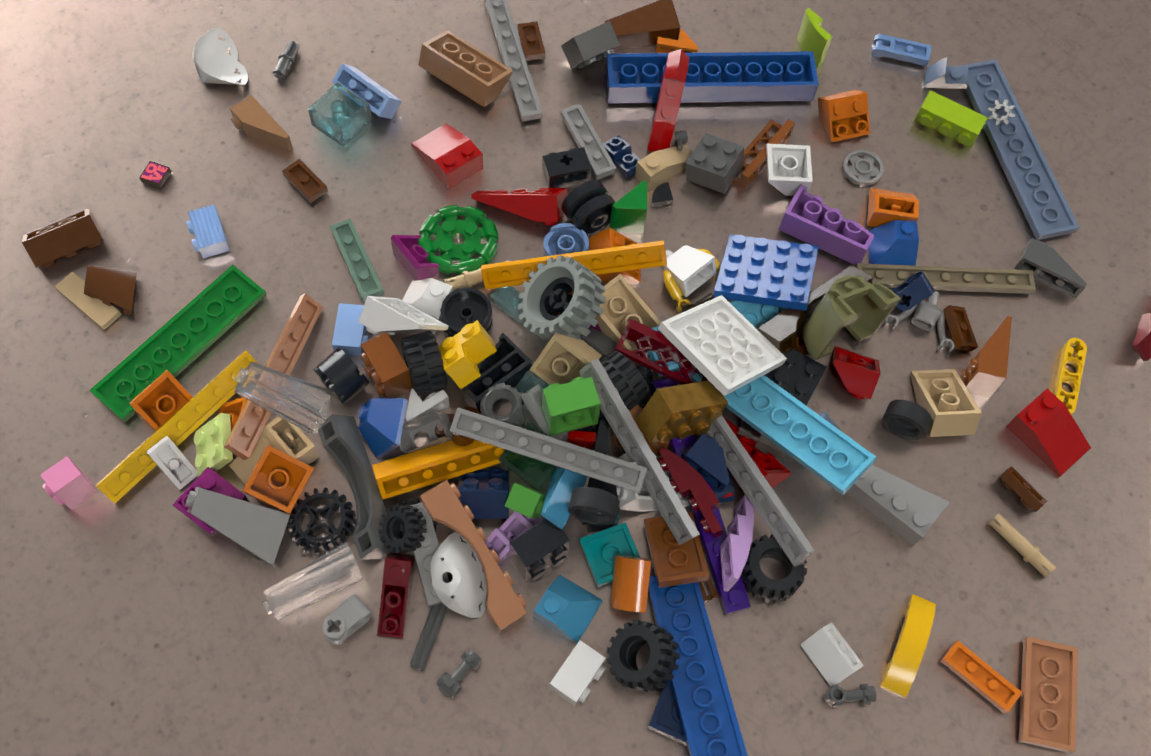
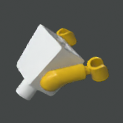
[662,246,720,314]

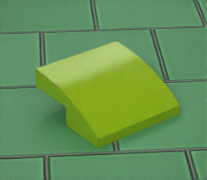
[797,8,833,68]

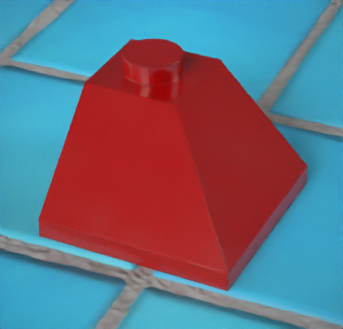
[833,346,881,399]

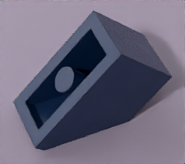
[683,434,729,492]

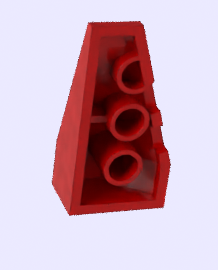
[471,187,568,225]
[723,416,791,493]

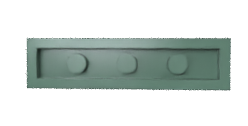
[330,218,384,302]

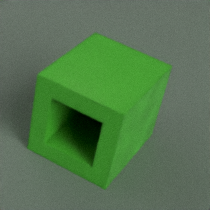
[505,483,546,518]

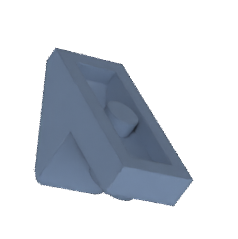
[924,57,969,89]

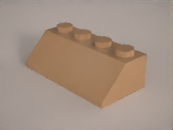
[418,30,513,107]

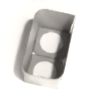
[400,411,452,453]

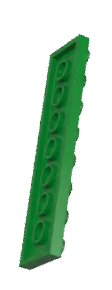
[89,265,267,423]

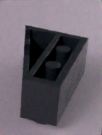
[462,333,535,415]

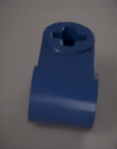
[891,271,935,311]

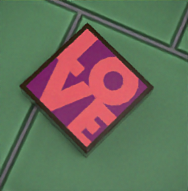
[139,161,172,189]

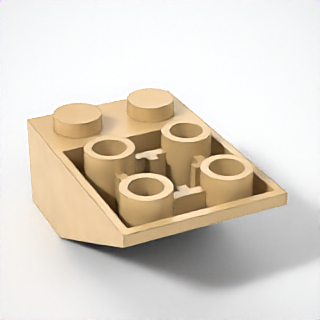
[229,411,319,502]

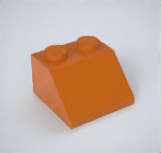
[241,445,314,514]

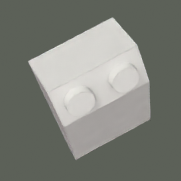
[359,296,449,335]

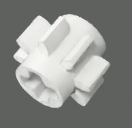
[988,99,1016,125]

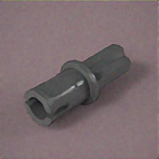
[272,40,300,80]

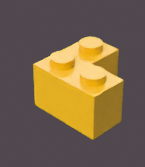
[439,320,497,389]

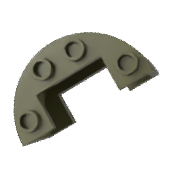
[803,276,901,360]

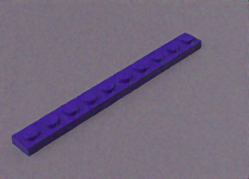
[651,379,751,615]

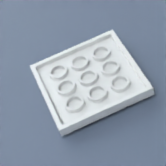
[658,295,787,396]

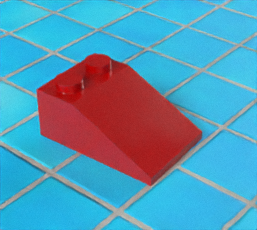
[411,123,483,189]
[1006,388,1091,477]

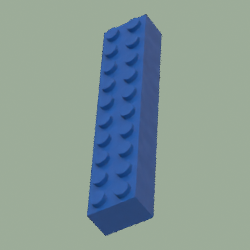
[605,52,819,103]

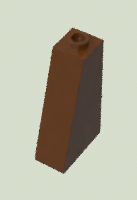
[604,0,681,50]

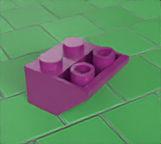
[173,467,250,536]

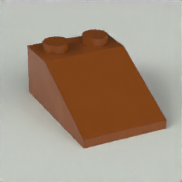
[960,316,1012,398]

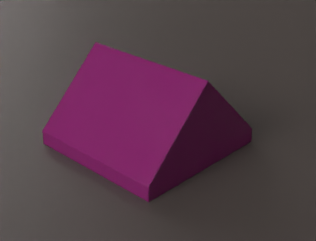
[391,235,441,281]

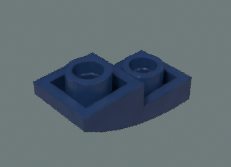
[603,135,641,178]

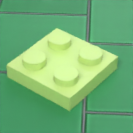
[194,413,233,477]

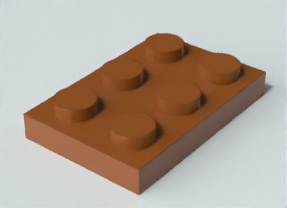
[643,512,709,588]

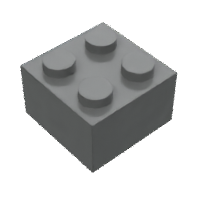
[561,21,620,69]
[685,133,744,194]

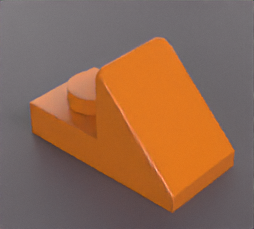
[656,29,698,53]

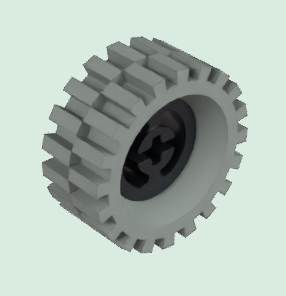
[518,255,606,342]

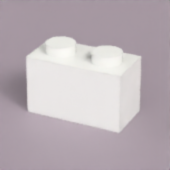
[549,640,606,707]

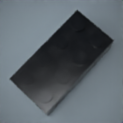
[739,349,827,452]

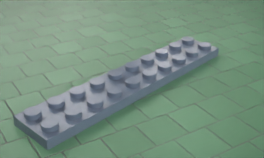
[962,59,1080,240]

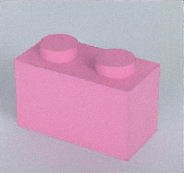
[40,456,98,510]

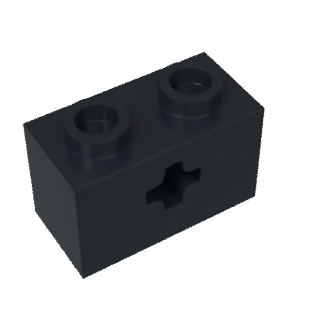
[542,147,591,188]

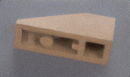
[230,95,293,151]

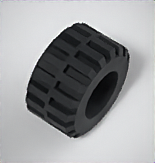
[401,331,447,396]
[600,350,651,411]
[741,534,807,603]
[607,620,680,692]

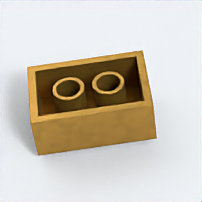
[635,381,728,443]

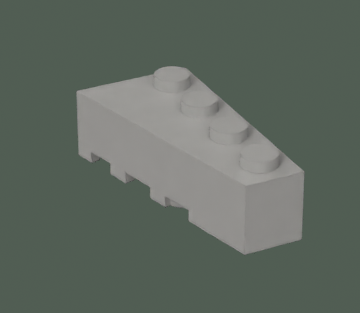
[846,465,950,546]

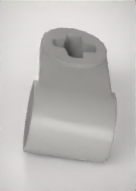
[322,594,373,645]

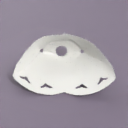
[191,27,248,85]
[430,532,487,618]

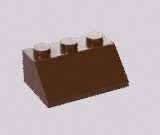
[22,208,103,268]

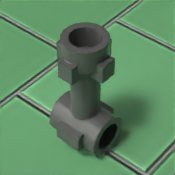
[436,649,482,698]
[824,684,876,708]

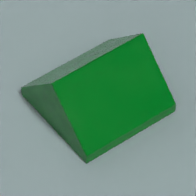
[609,180,647,234]

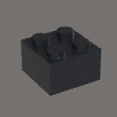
[510,519,570,581]

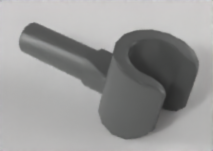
[675,130,688,151]

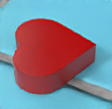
[567,431,596,451]

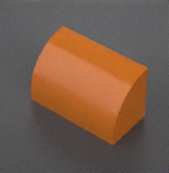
[610,555,651,613]

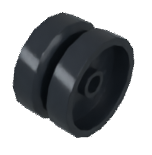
[561,180,616,236]
[440,287,493,338]

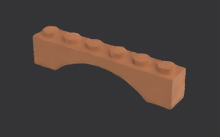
[419,480,527,630]

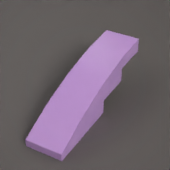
[720,495,754,591]
[472,511,546,583]

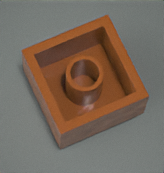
[360,332,413,399]

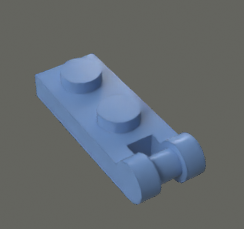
[871,34,932,66]

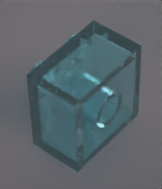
[308,82,373,147]

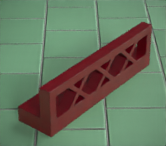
[614,318,708,385]

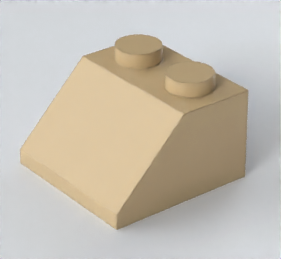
[530,333,602,385]

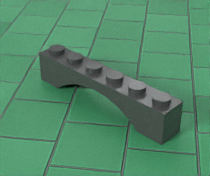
[317,414,392,560]

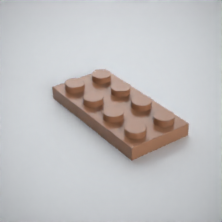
[1019,637,1078,753]

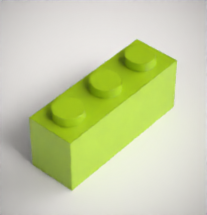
[915,90,988,147]

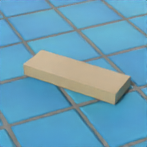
[54,272,122,330]

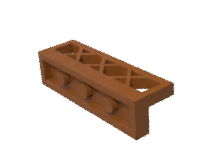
[733,119,795,190]

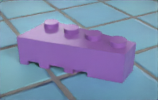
[778,184,875,265]

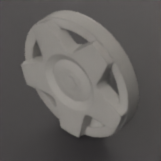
[843,150,884,187]

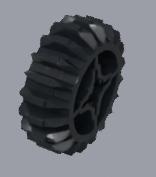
[287,487,356,556]

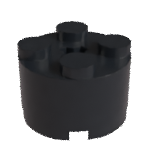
[313,348,370,405]

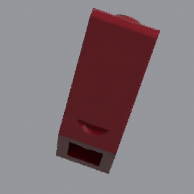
[377,553,415,638]

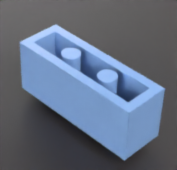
[332,63,402,119]

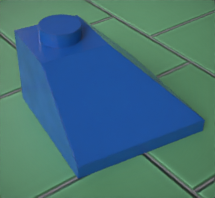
[868,220,919,266]
[357,398,408,458]

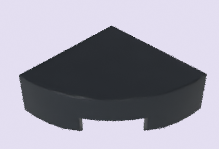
[651,182,674,207]

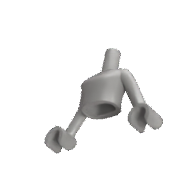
[882,291,955,355]

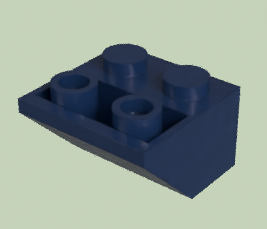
[458,468,509,519]

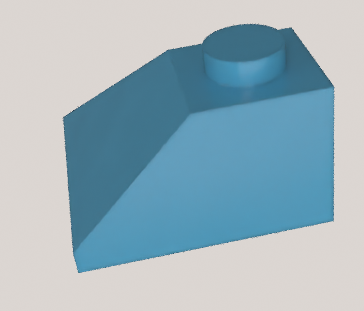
[533,575,603,645]

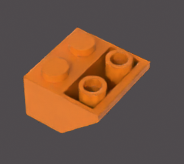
[818,90,870,142]
[867,188,919,227]
[589,227,641,284]

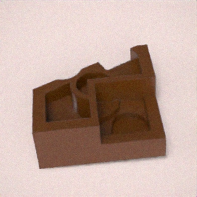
[84,265,137,315]

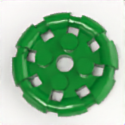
[418,205,499,275]

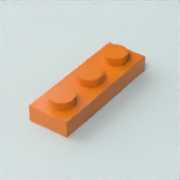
[940,640,1022,714]

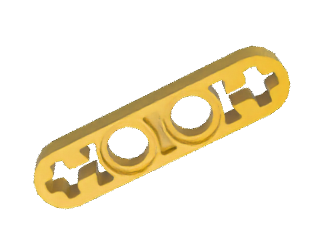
[1053,338,1087,415]

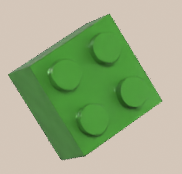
[542,377,601,436]

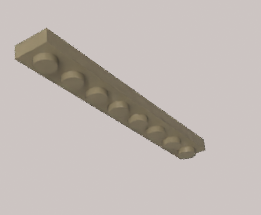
[855,263,1036,294]

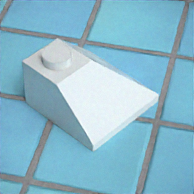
[766,144,813,196]
[402,278,453,336]

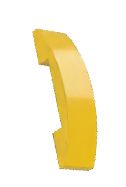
[880,594,936,698]

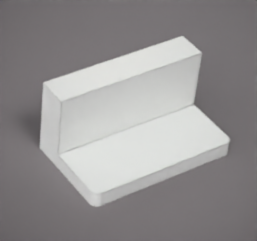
[801,622,864,686]

